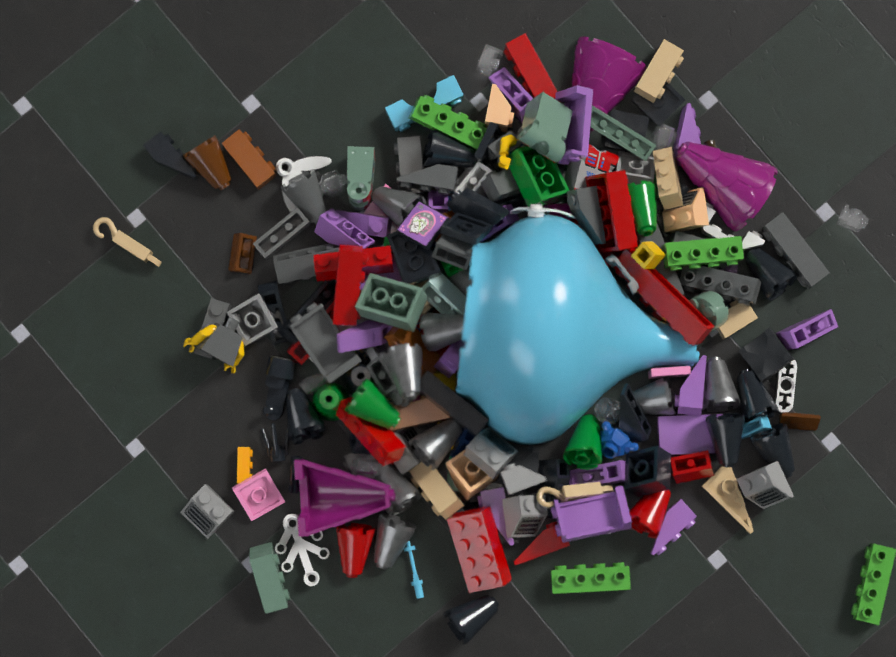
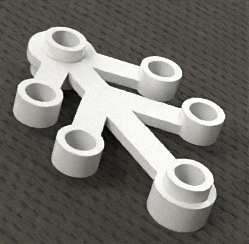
[275,514,330,586]

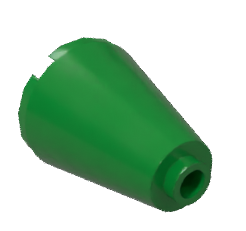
[628,181,657,237]
[344,378,401,429]
[312,383,350,421]
[563,414,602,470]

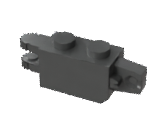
[366,347,411,407]

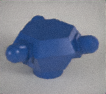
[601,421,639,458]

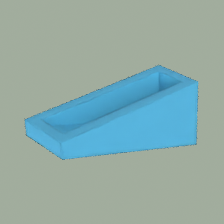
[742,416,772,439]

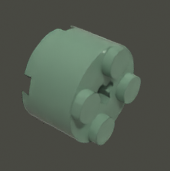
[689,291,729,333]

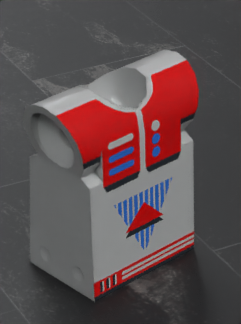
[564,144,619,197]

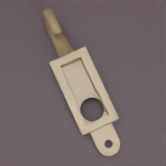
[93,217,162,267]
[536,482,614,508]

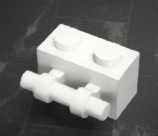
[454,161,492,197]

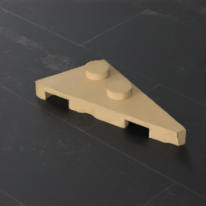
[702,465,754,534]

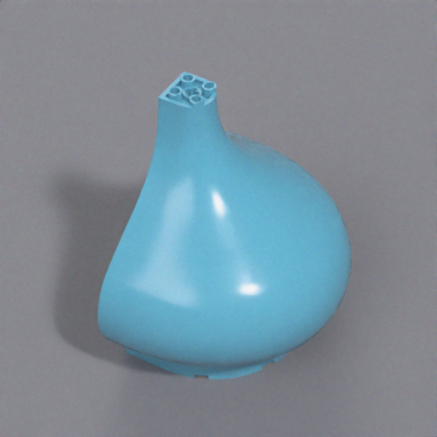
[456,214,699,445]

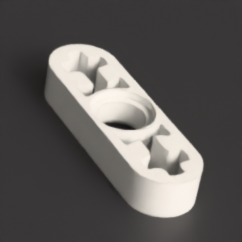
[775,360,797,413]

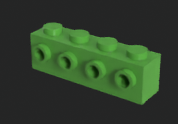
[408,95,487,152]
[662,236,744,271]
[851,544,896,625]
[551,562,631,594]

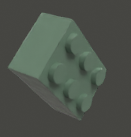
[355,273,428,332]

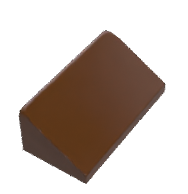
[229,233,257,274]
[779,412,821,431]

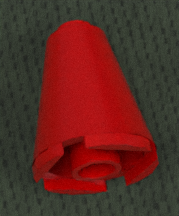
[629,490,671,539]
[336,523,375,578]

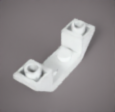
[701,202,765,251]

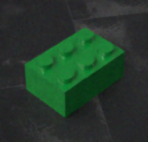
[508,146,570,207]

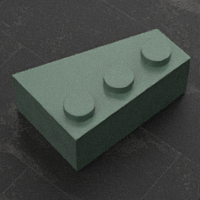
[249,542,290,614]

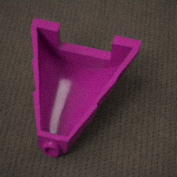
[571,36,647,133]
[676,142,778,232]
[294,460,395,537]

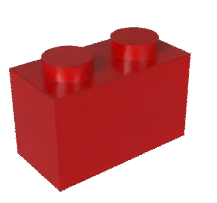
[671,450,714,484]

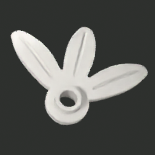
[276,156,331,212]
[510,204,576,219]

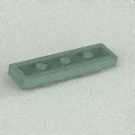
[590,105,656,161]

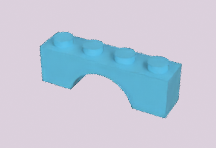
[385,75,464,132]

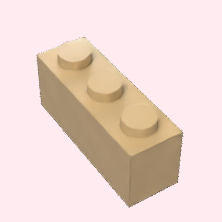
[634,39,684,103]
[653,147,683,210]
[409,461,464,519]

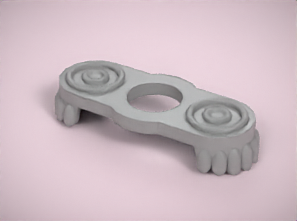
[605,255,639,294]

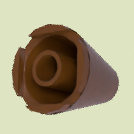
[183,136,231,191]

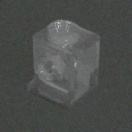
[477,44,503,76]
[837,204,869,232]

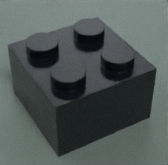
[625,446,671,497]

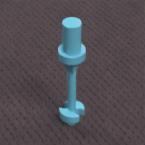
[404,541,424,599]

